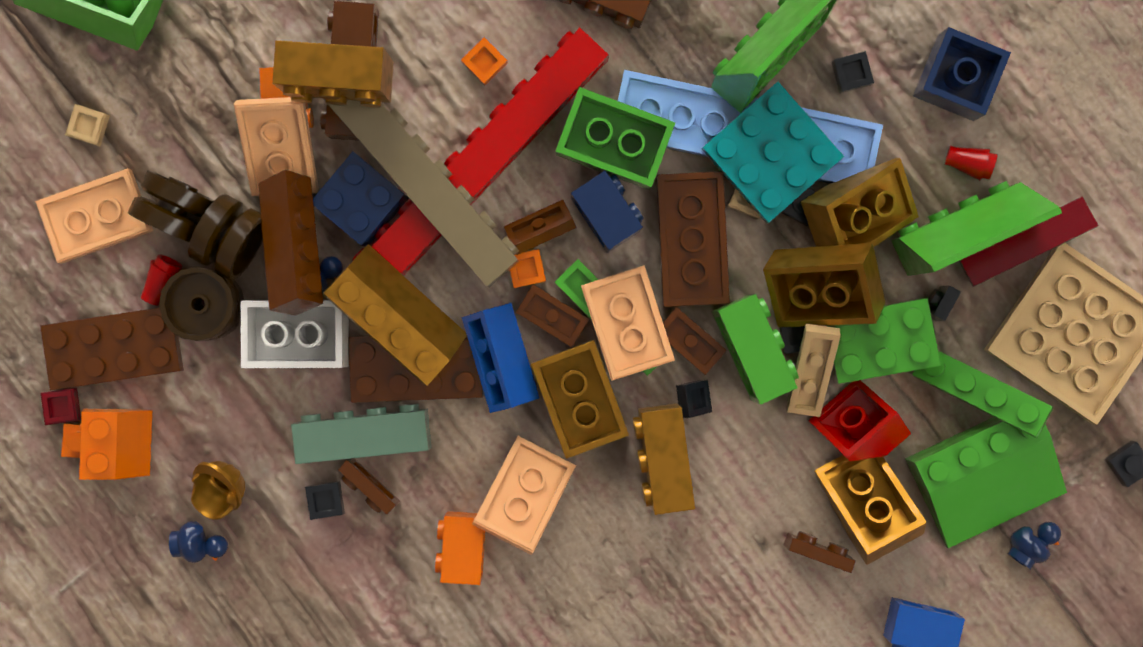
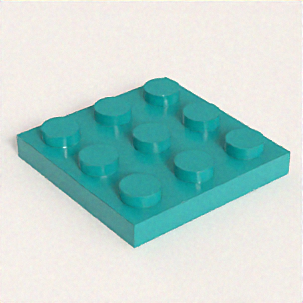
[702,81,844,223]

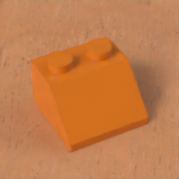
[79,409,153,480]

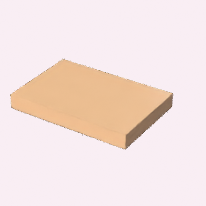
[234,97,319,196]
[35,168,154,264]
[581,265,675,381]
[472,436,576,555]

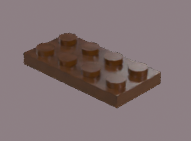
[656,171,730,307]
[40,307,184,391]
[348,336,483,403]

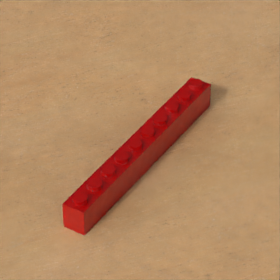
[352,27,609,276]

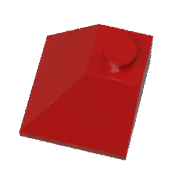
[808,380,911,461]

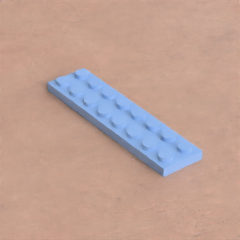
[618,70,883,183]

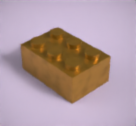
[272,40,394,108]
[763,243,885,327]
[531,340,629,459]
[633,403,695,515]

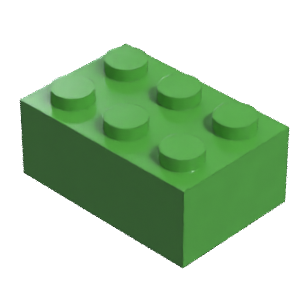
[555,87,675,190]
[711,294,799,405]
[827,297,941,384]

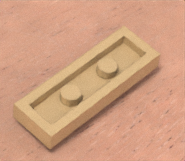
[787,324,841,417]

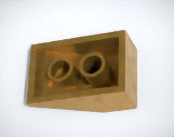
[801,158,919,247]
[815,455,927,565]

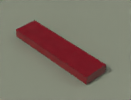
[959,196,1099,287]

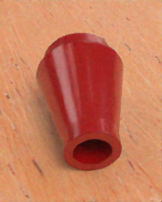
[944,146,998,181]
[140,254,183,306]

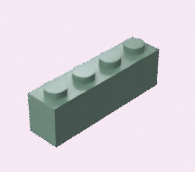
[291,403,432,464]

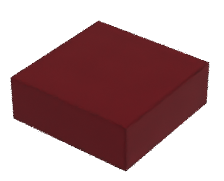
[40,388,81,425]

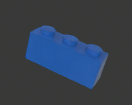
[462,303,540,413]

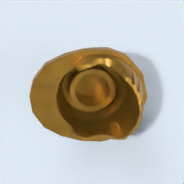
[191,461,245,520]

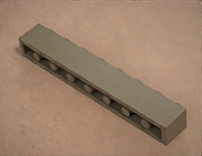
[323,98,519,288]

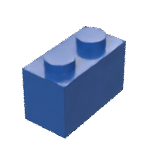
[883,597,965,647]

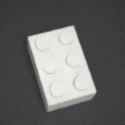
[241,300,349,368]

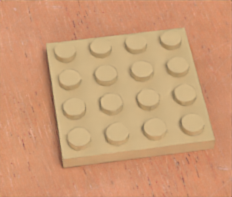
[984,243,1143,425]

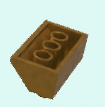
[323,244,467,386]

